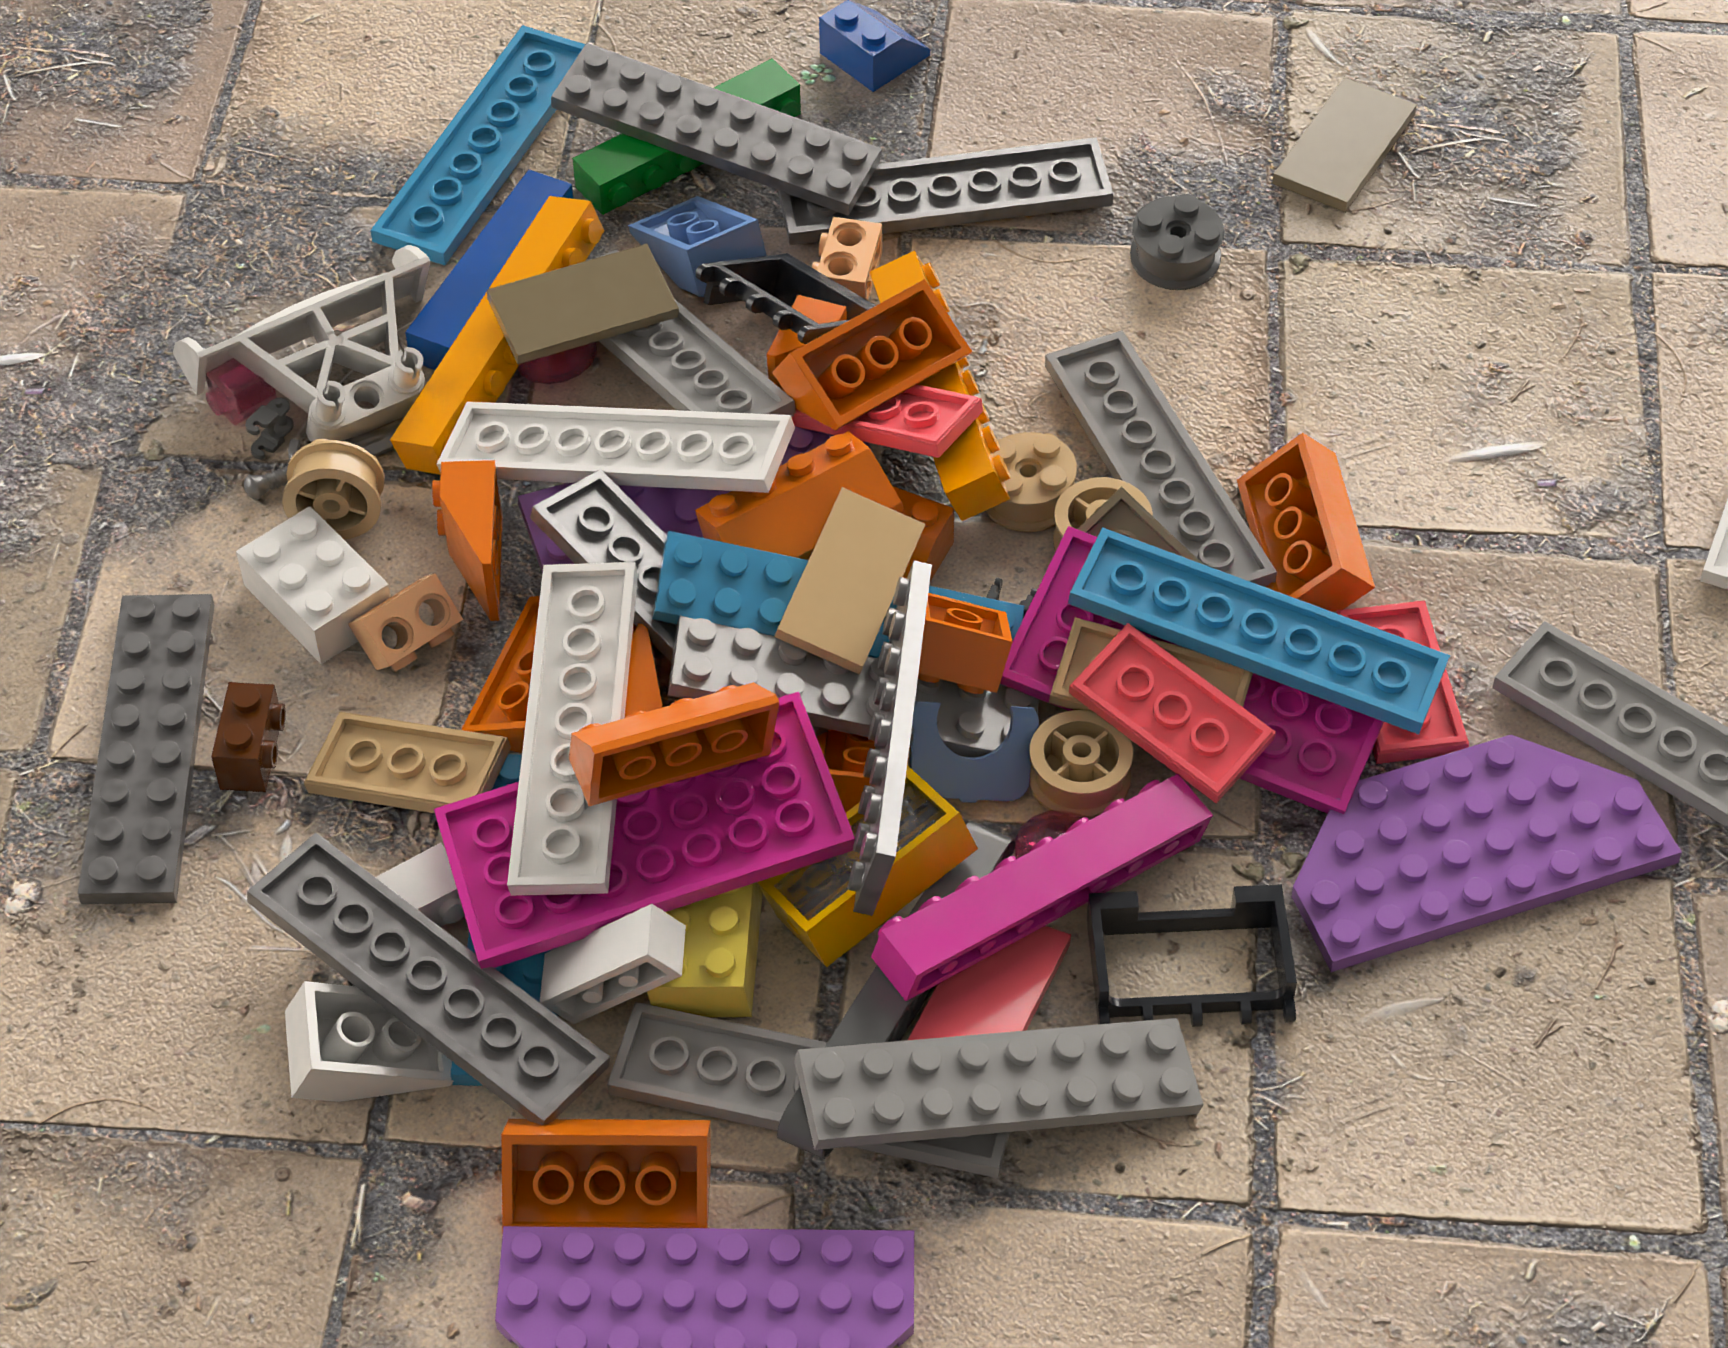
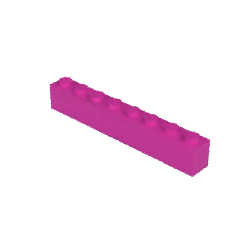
[871,774,1213,1001]

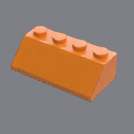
[772,279,972,431]
[695,431,904,560]
[1236,432,1375,612]
[569,682,780,807]
[501,1119,711,1234]

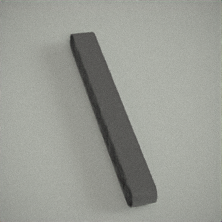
[777,821,1016,1159]

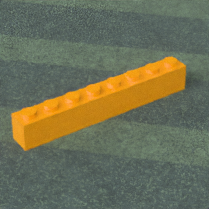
[390,196,605,475]
[870,250,1011,521]

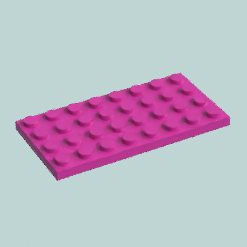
[1000,526,1384,814]
[434,691,855,969]

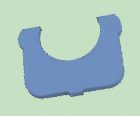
[910,701,1039,803]

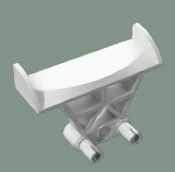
[173,245,430,442]

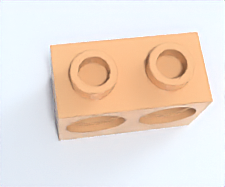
[812,217,882,301]
[348,573,463,672]

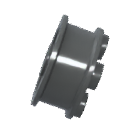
[1130,194,1224,290]

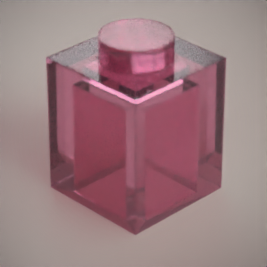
[205,358,277,426]

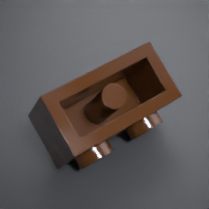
[211,682,286,792]

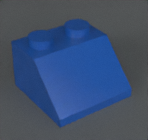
[819,0,930,92]

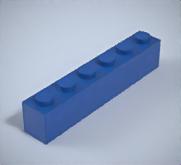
[405,169,573,370]

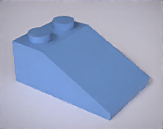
[628,196,767,297]

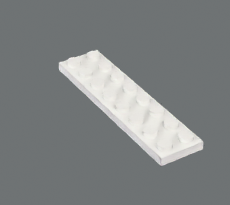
[437,402,795,493]
[507,562,638,896]

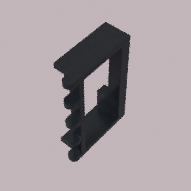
[695,253,876,344]
[1087,884,1297,1027]

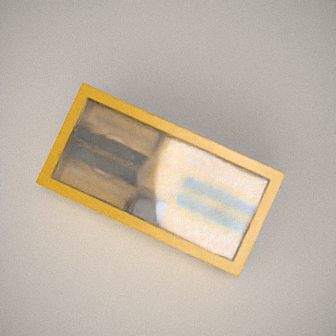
[757,765,978,967]

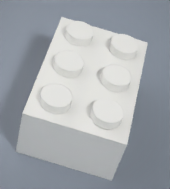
[236,506,391,665]

